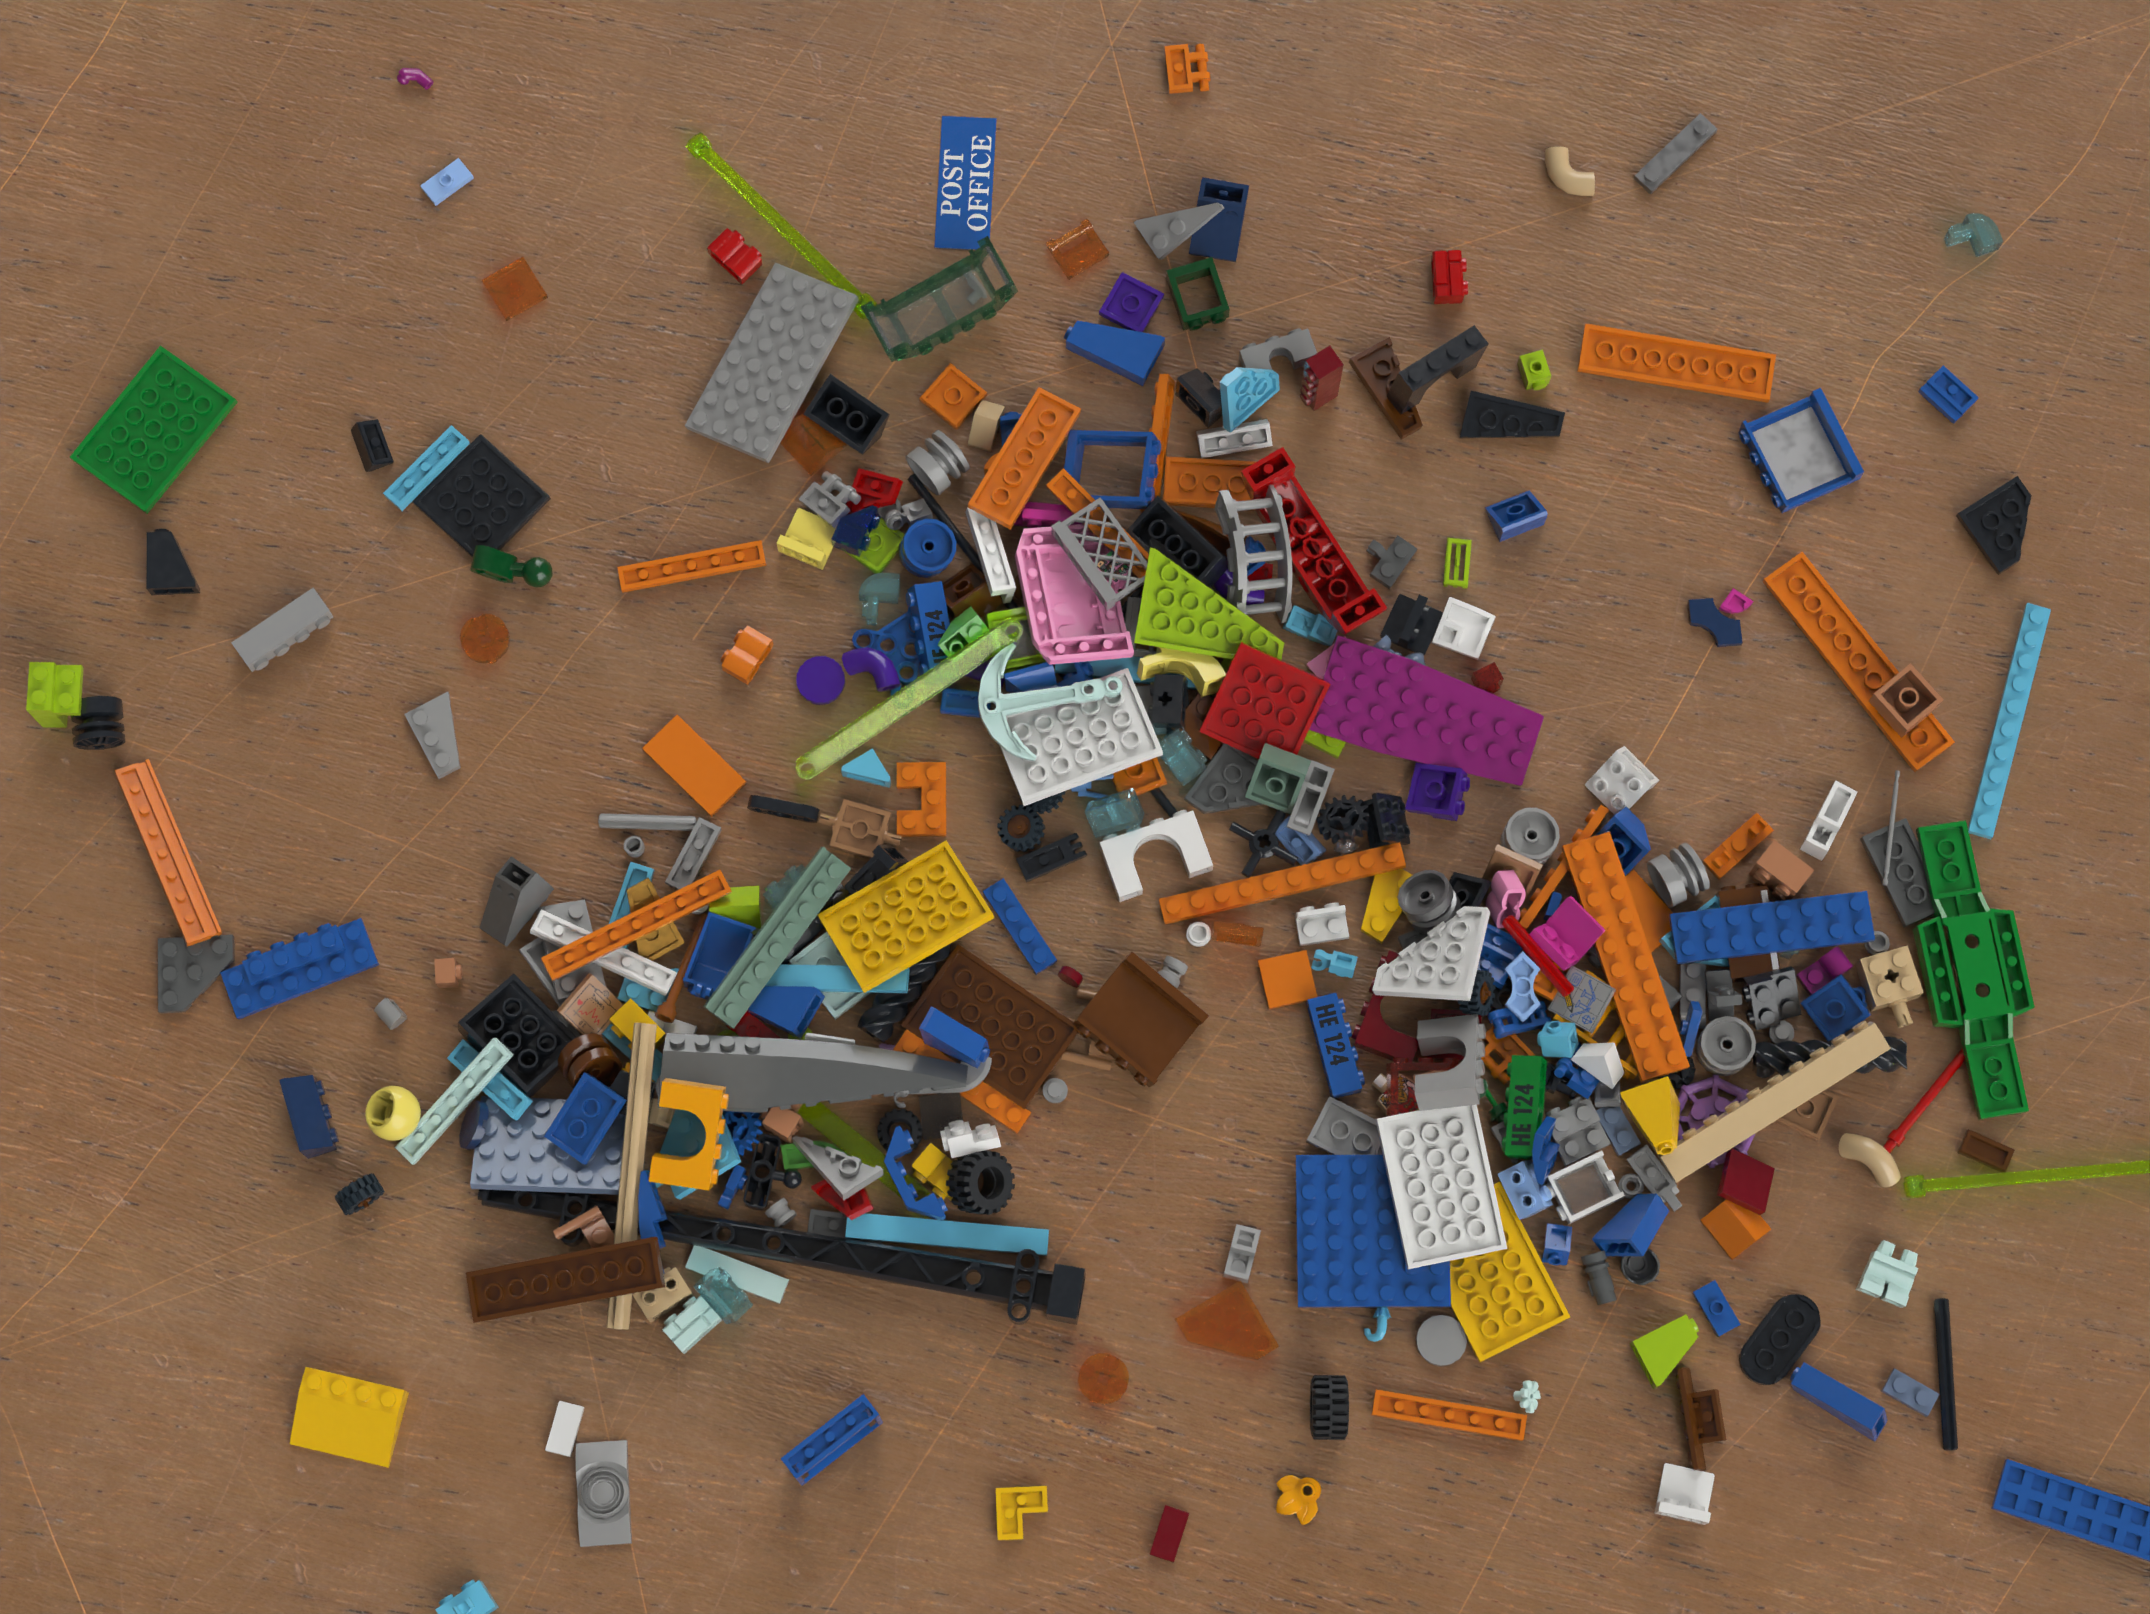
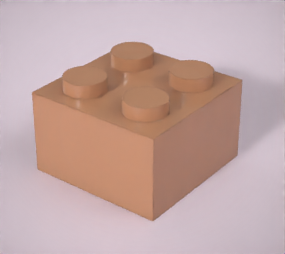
[1869,663,1944,738]
[1749,840,1814,901]

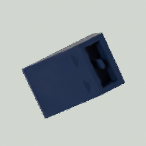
[1189,177,1249,262]

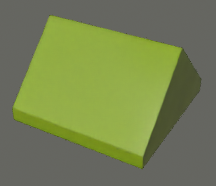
[709,886,762,929]

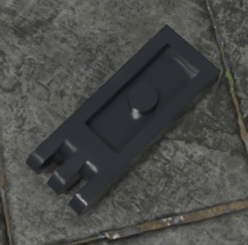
[1016,833,1087,883]

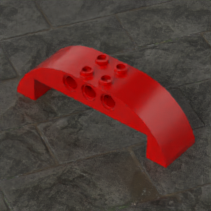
[1241,447,1387,634]

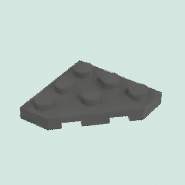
[1184,743,1264,814]
[158,935,235,1014]

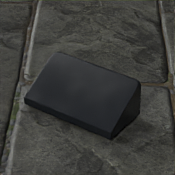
[351,419,394,472]

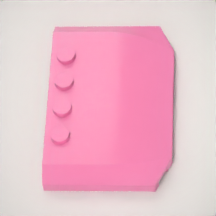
[1015,524,1134,665]

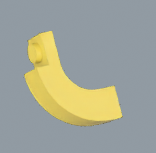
[1137,647,1226,697]

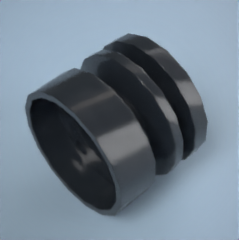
[71,696,126,750]

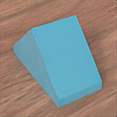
[841,748,891,788]

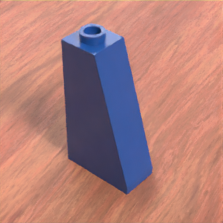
[1064,321,1165,386]
[1790,1362,1888,1442]

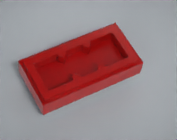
[726,1011,780,1039]

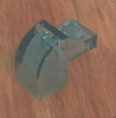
[1944,213,2003,257]
[859,573,901,626]

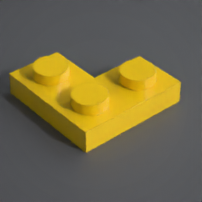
[996,1486,1048,1541]

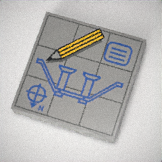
[1548,966,1616,1034]

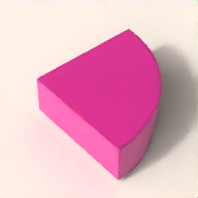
[1719,588,1754,614]

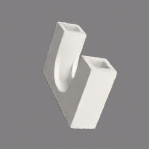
[1099,810,1213,902]

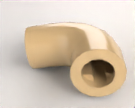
[1545,147,1595,196]
[1839,1133,1901,1187]

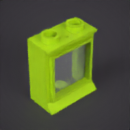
[985,607,1046,674]

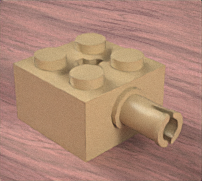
[1855,945,1924,1028]

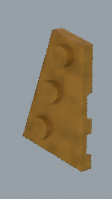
[626,877,685,961]

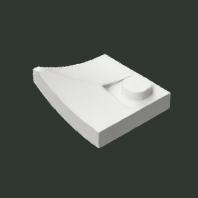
[1432,597,1496,660]

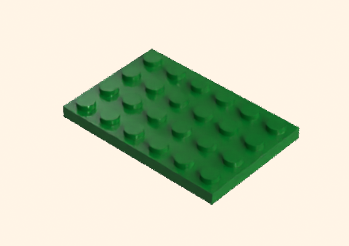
[70,345,238,514]

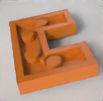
[897,762,946,837]

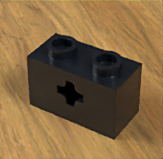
[1148,674,1188,729]

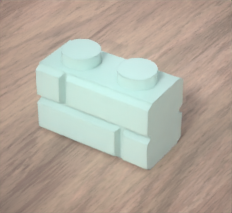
[662,1295,722,1354]

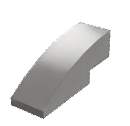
[1287,760,1335,836]

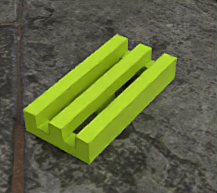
[1443,538,1472,589]

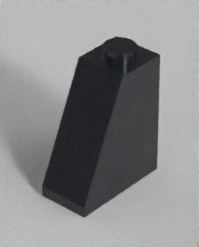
[146,529,200,595]

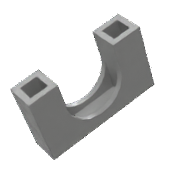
[1415,1014,1486,1111]

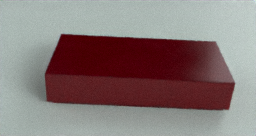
[1149,1505,1189,1563]

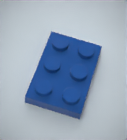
[544,1072,627,1164]

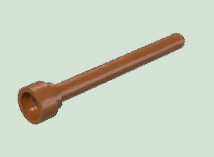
[655,913,708,1023]

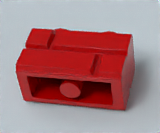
[1431,250,1468,304]

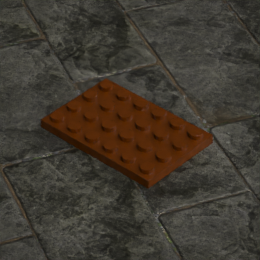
[901,944,1078,1110]

